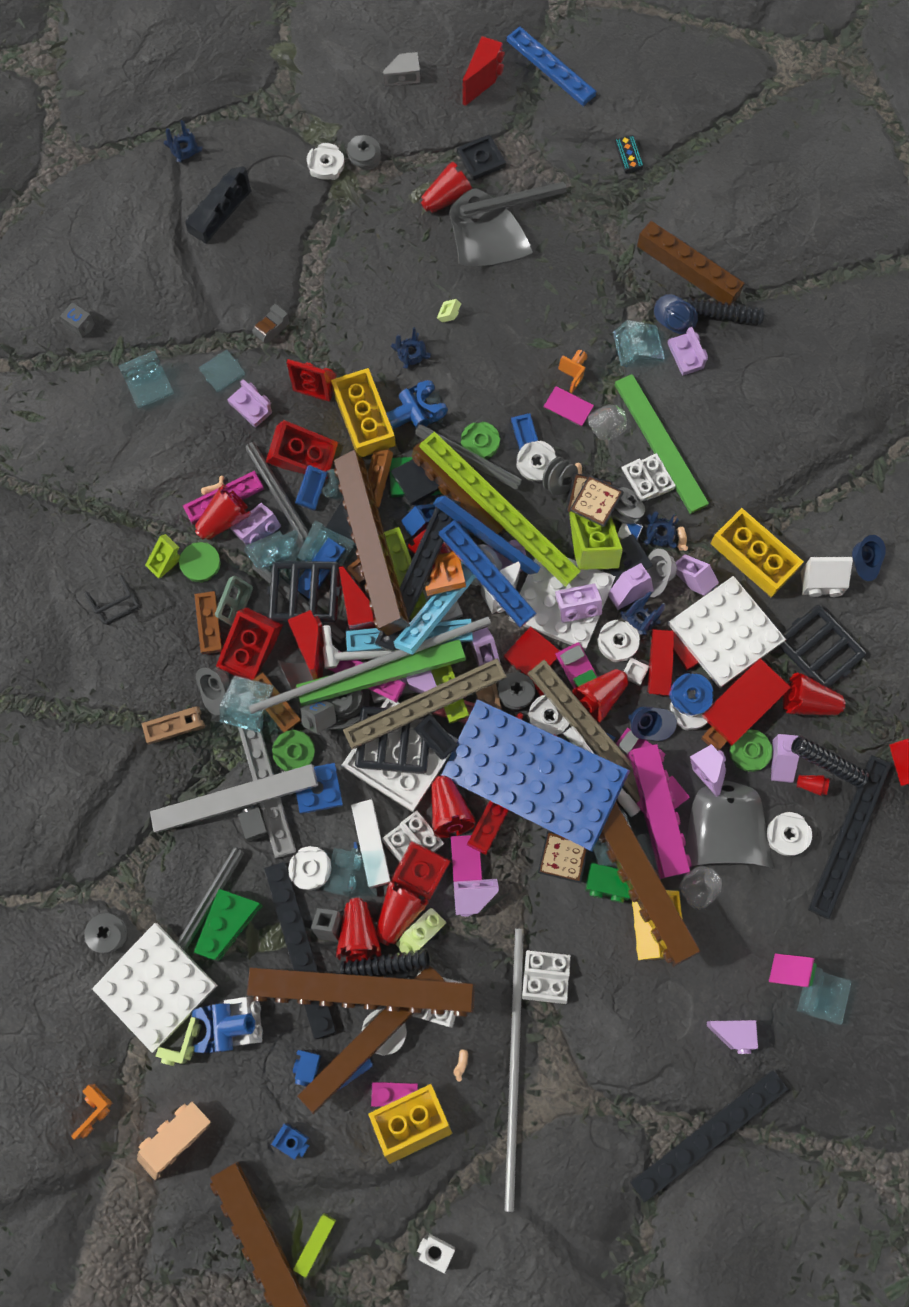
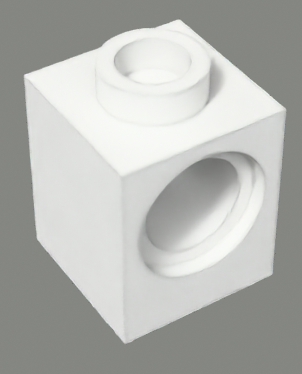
[417,1234,455,1273]

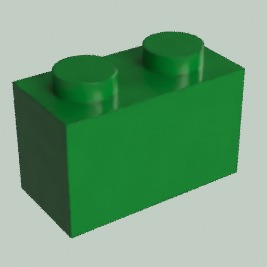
[585,863,630,903]

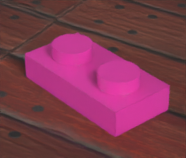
[371,1082,418,1107]

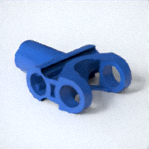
[386,380,448,430]
[192,1003,255,1053]

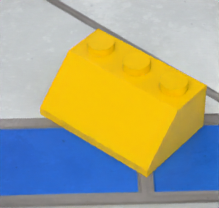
[632,890,682,960]
[368,1084,453,1164]

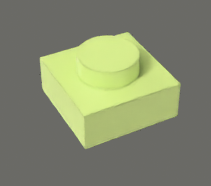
[437,299,461,322]

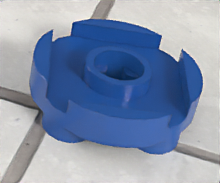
[669,673,713,716]

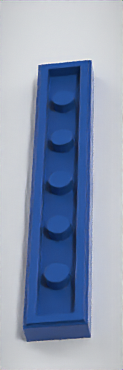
[507,27,596,106]
[433,496,541,575]
[438,520,537,628]

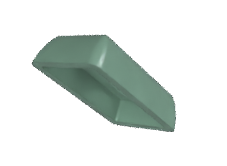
[215,576,253,626]

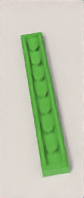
[615,374,709,514]
[296,639,466,706]

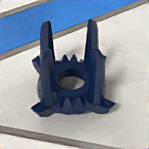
[164,120,202,163]
[391,327,431,369]
[644,511,679,548]
[621,591,665,635]

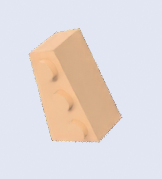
[137,1102,211,1180]

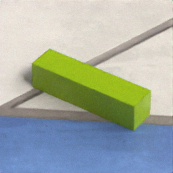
[293,1213,336,1278]

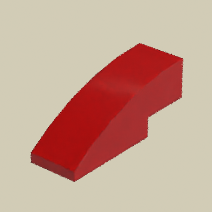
[647,629,674,695]

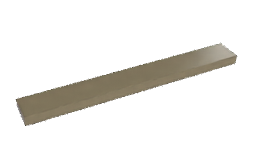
[343,658,507,750]
[527,660,640,803]

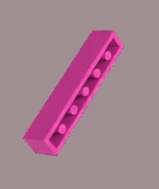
[629,744,691,879]

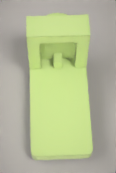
[396,908,446,954]
[156,1017,201,1066]

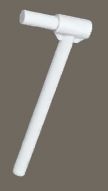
[322,625,400,669]

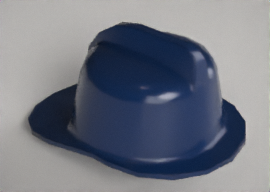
[654,294,698,334]
[852,535,886,581]
[628,706,677,741]

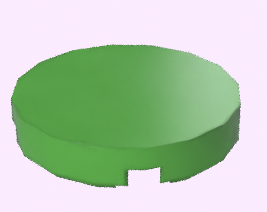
[461,422,500,459]
[179,542,221,583]
[729,729,773,772]
[272,730,315,771]

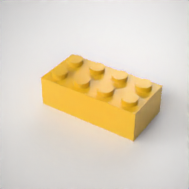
[331,368,396,457]
[710,508,804,597]

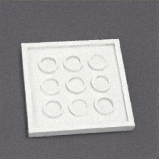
[509,558,615,651]
[668,576,786,688]
[341,698,458,812]
[92,923,218,1053]

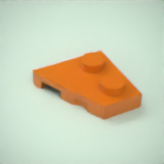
[425,552,466,596]

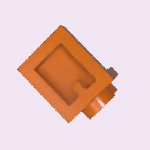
[71,1084,113,1140]

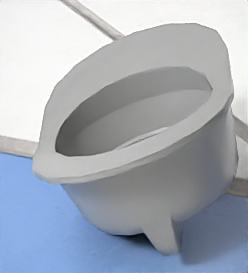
[646,549,677,597]

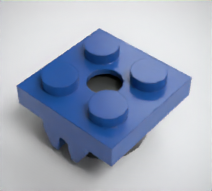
[296,763,343,815]

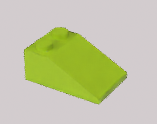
[569,512,622,570]

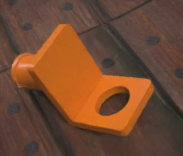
[558,350,588,393]

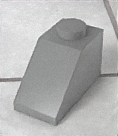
[383,52,420,87]

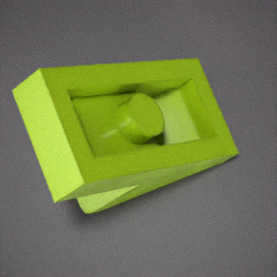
[145,534,180,579]

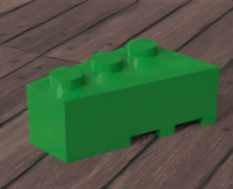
[194,889,263,962]

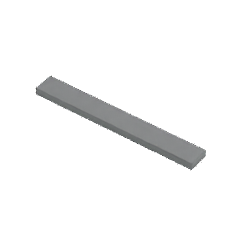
[230,693,297,859]
[150,764,318,833]

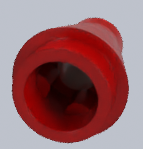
[797,775,830,796]

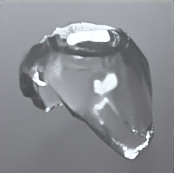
[588,404,627,441]
[679,866,722,910]

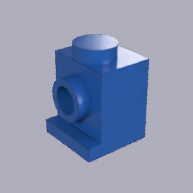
[293,1050,322,1086]
[271,1123,309,1160]

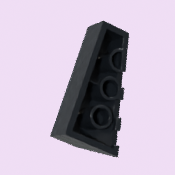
[185,166,252,244]

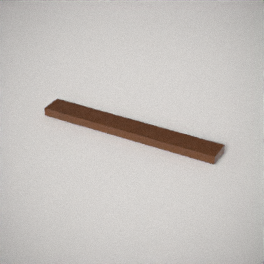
[298,966,445,1114]

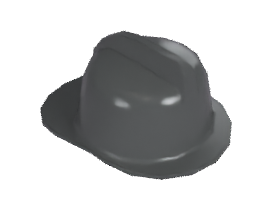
[196,667,230,715]

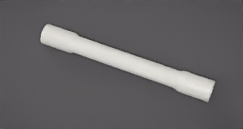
[563,726,641,817]

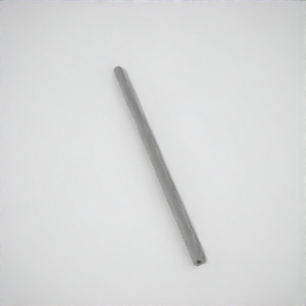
[248,617,491,714]
[505,929,524,1212]

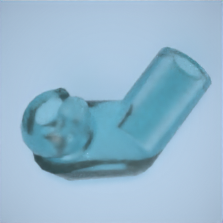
[322,469,340,498]

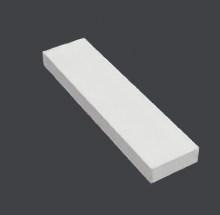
[351,799,391,888]

